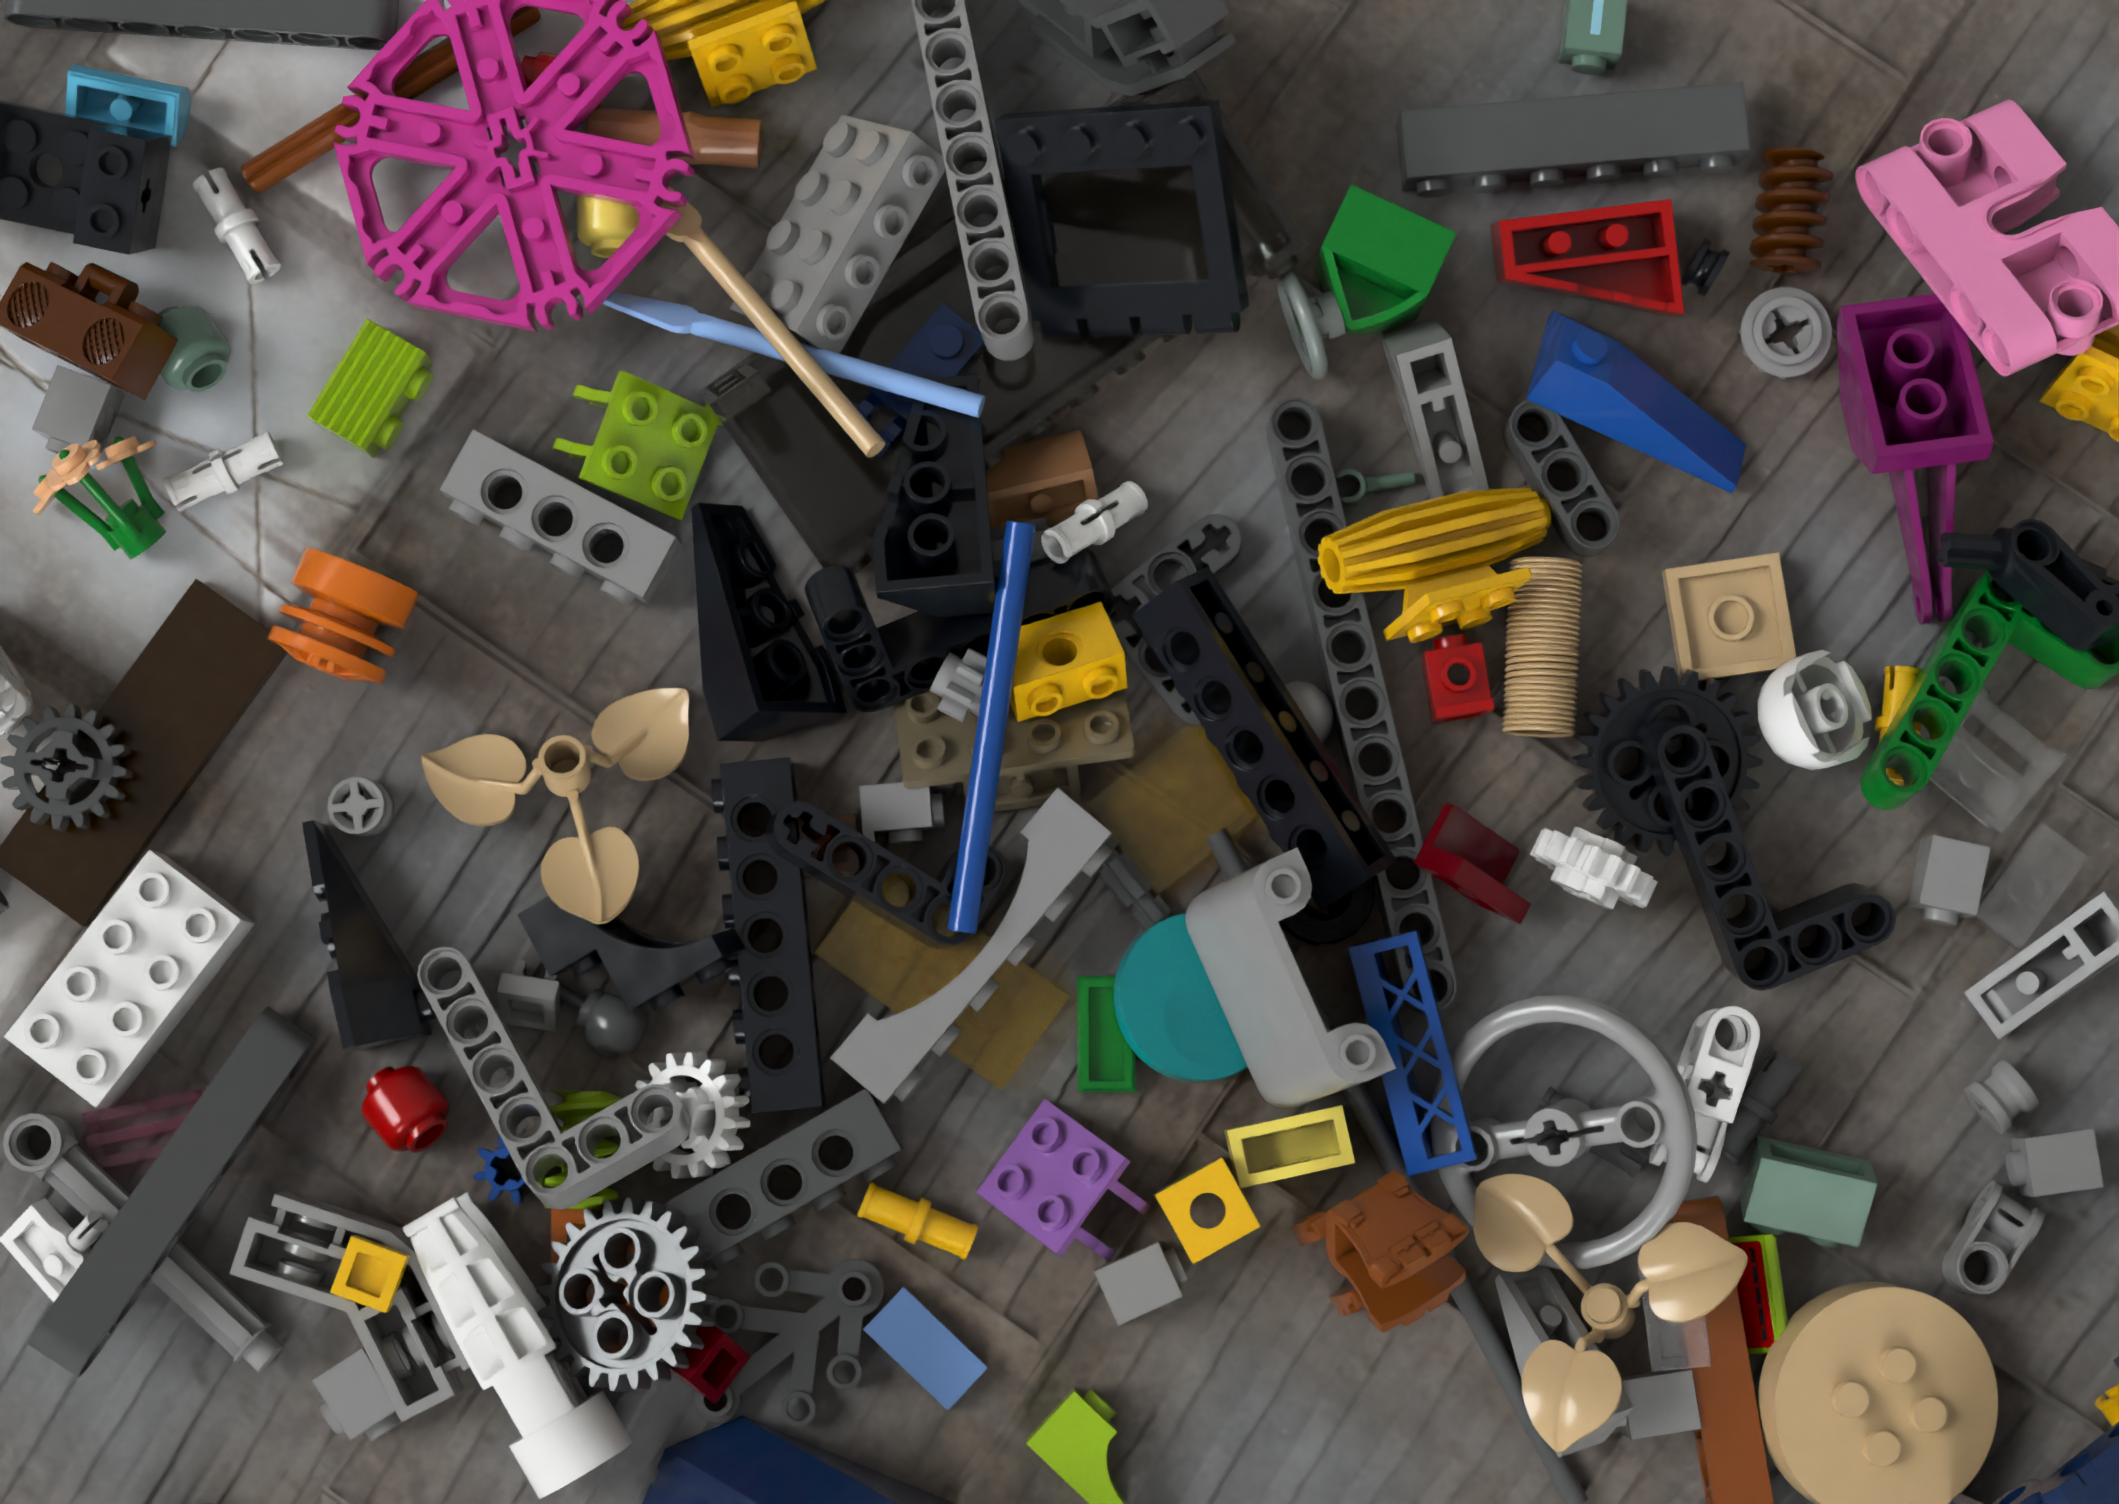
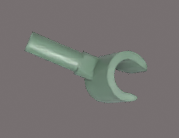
[1335,469,1415,507]

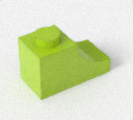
[1026,1388,1128,1504]

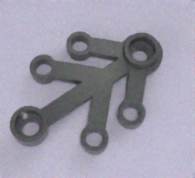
[693,1259,884,1427]

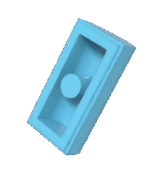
[65,65,191,147]

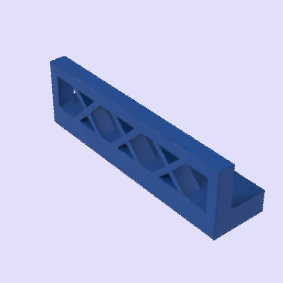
[1348,930,1478,1176]

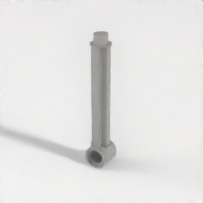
[3,1113,283,1372]

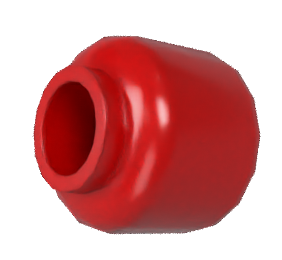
[361,1066,449,1153]

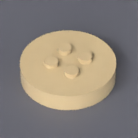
[1758,1282,1998,1504]

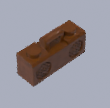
[0,262,178,400]

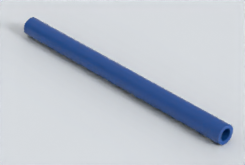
[947,521,1036,934]

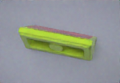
[1729,1233,1788,1354]

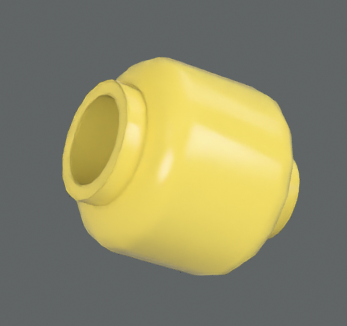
[576,195,639,258]

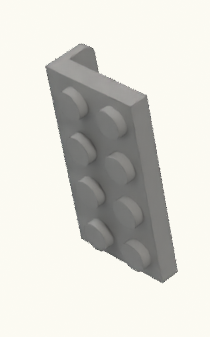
[729,115,945,353]

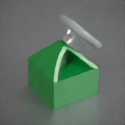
[1277,184,1457,380]

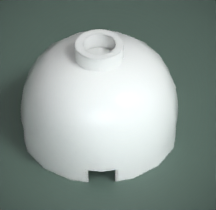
[1757,650,1872,770]

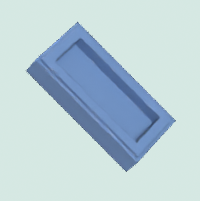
[863,1286,988,1411]

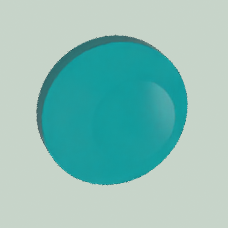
[1114,913,1247,1083]

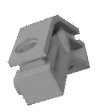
[229,1190,470,1423]

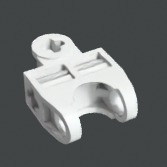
[1649,1006,1760,1183]

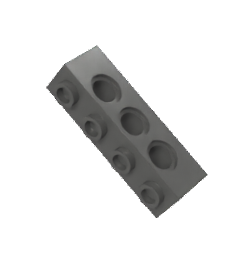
[664,1088,903,1270]

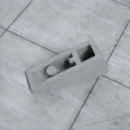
[1381,319,1489,499]
[1964,887,2119,1040]
[1495,1265,1634,1458]

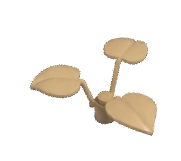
[422,688,690,925]
[1473,1174,1748,1453]

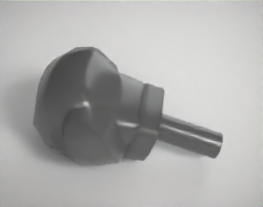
[559,983,649,1059]

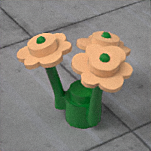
[33,435,167,559]

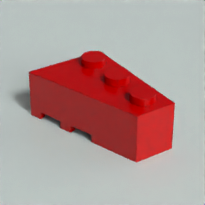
[1490,199,1684,317]

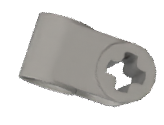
[1942,1180,2045,1294]

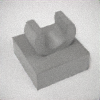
[497,960,561,1032]

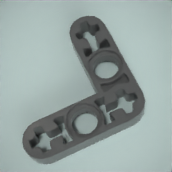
[1108,514,1242,729]

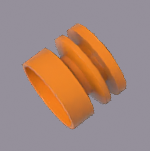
[267,547,419,685]

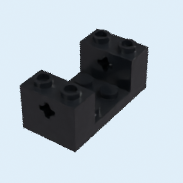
[0,100,172,255]

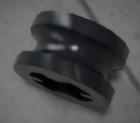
[1681,238,1730,297]

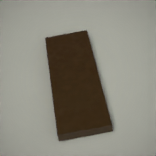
[0,579,288,927]

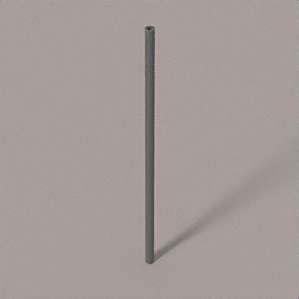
[1206,828,1588,1504]

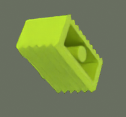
[307,318,434,458]

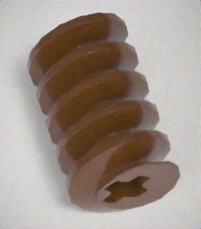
[1749,147,1834,274]

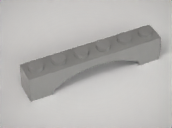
[830,788,1113,1104]

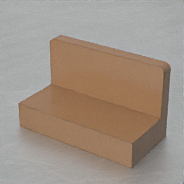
[985,430,1099,529]

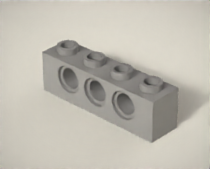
[439,429,681,606]

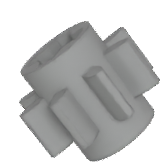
[930,648,987,722]

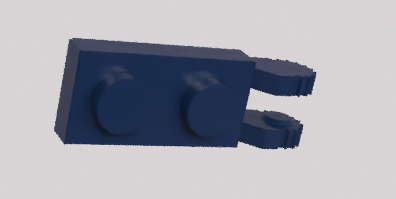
[857,303,985,459]

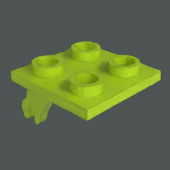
[552,371,721,521]

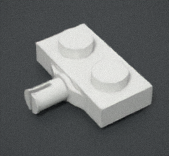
[0,1197,109,1303]

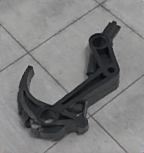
[1937,519,2119,651]

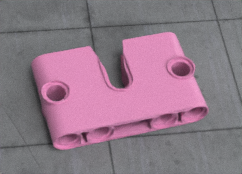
[1855,99,2119,377]

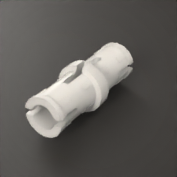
[192,168,281,284]
[163,431,285,512]
[1041,481,1148,564]

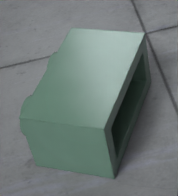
[1739,1136,1878,1248]

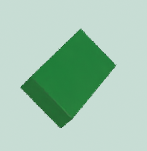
[1077,976,1136,1092]

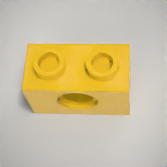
[1010,602,1128,722]

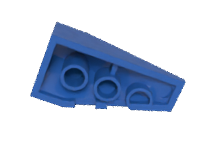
[1526,310,1746,493]

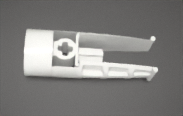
[403,1192,633,1499]

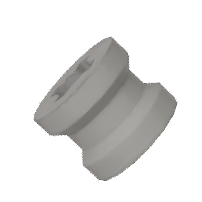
[327,777,394,837]
[1964,1060,2039,1134]

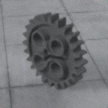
[536,1197,719,1392]

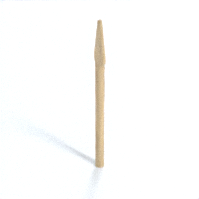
[660,186,885,458]

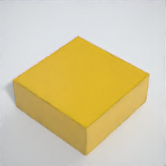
[330,1235,410,1313]

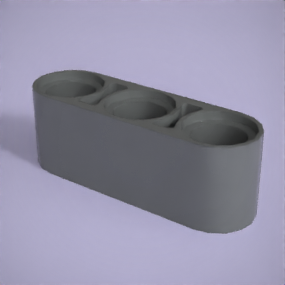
[1503,400,1620,557]

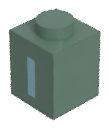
[1558,0,1628,75]

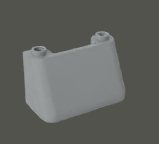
[1185,847,1396,1109]

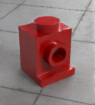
[1421,634,1494,724]

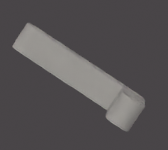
[417,947,691,1210]

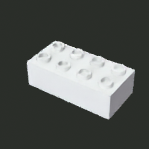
[4,850,256,1108]

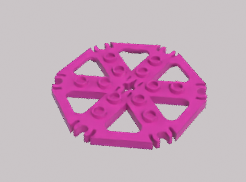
[333,0,696,333]

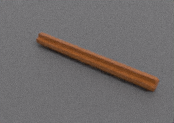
[240,7,541,193]

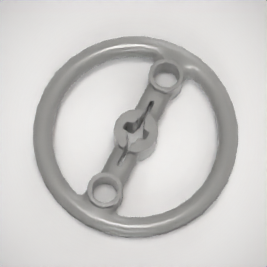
[1430,995,1697,1270]

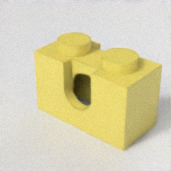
[1224,1105,1355,1188]

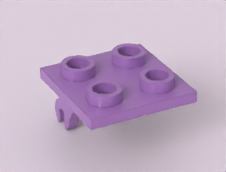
[976,1099,1151,1262]

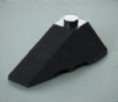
[691,503,847,742]
[302,820,437,1051]

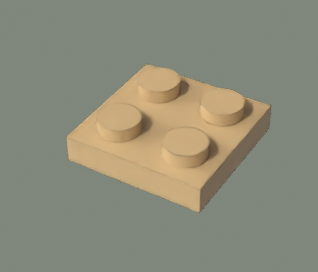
[1662,552,1796,682]

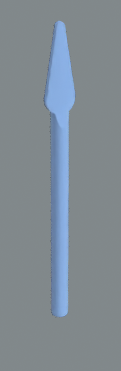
[602,291,985,418]

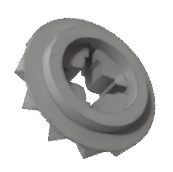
[1738,287,1832,380]

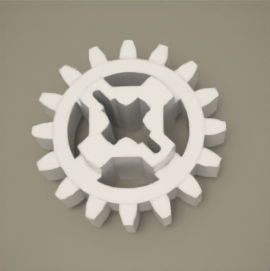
[1530,827,1658,910]
[635,1052,750,1179]

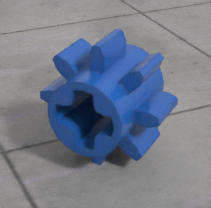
[473,1134,545,1205]

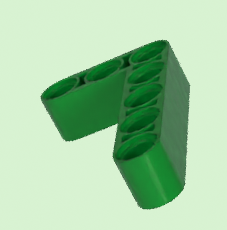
[1860,570,2119,810]

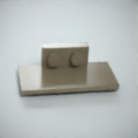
[894,689,1135,812]

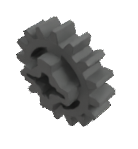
[0,704,133,831]

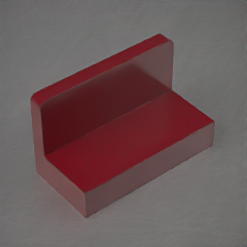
[1414,803,1531,925]

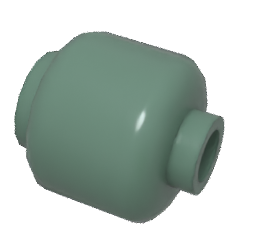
[158,306,231,392]

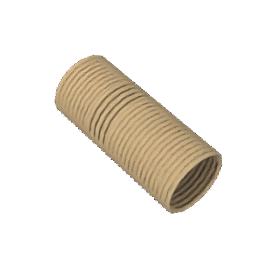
[1502,557,1583,738]

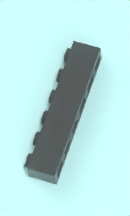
[1396,82,1750,198]

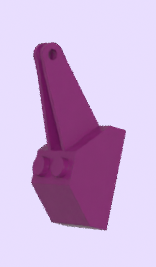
[1837,294,1994,625]

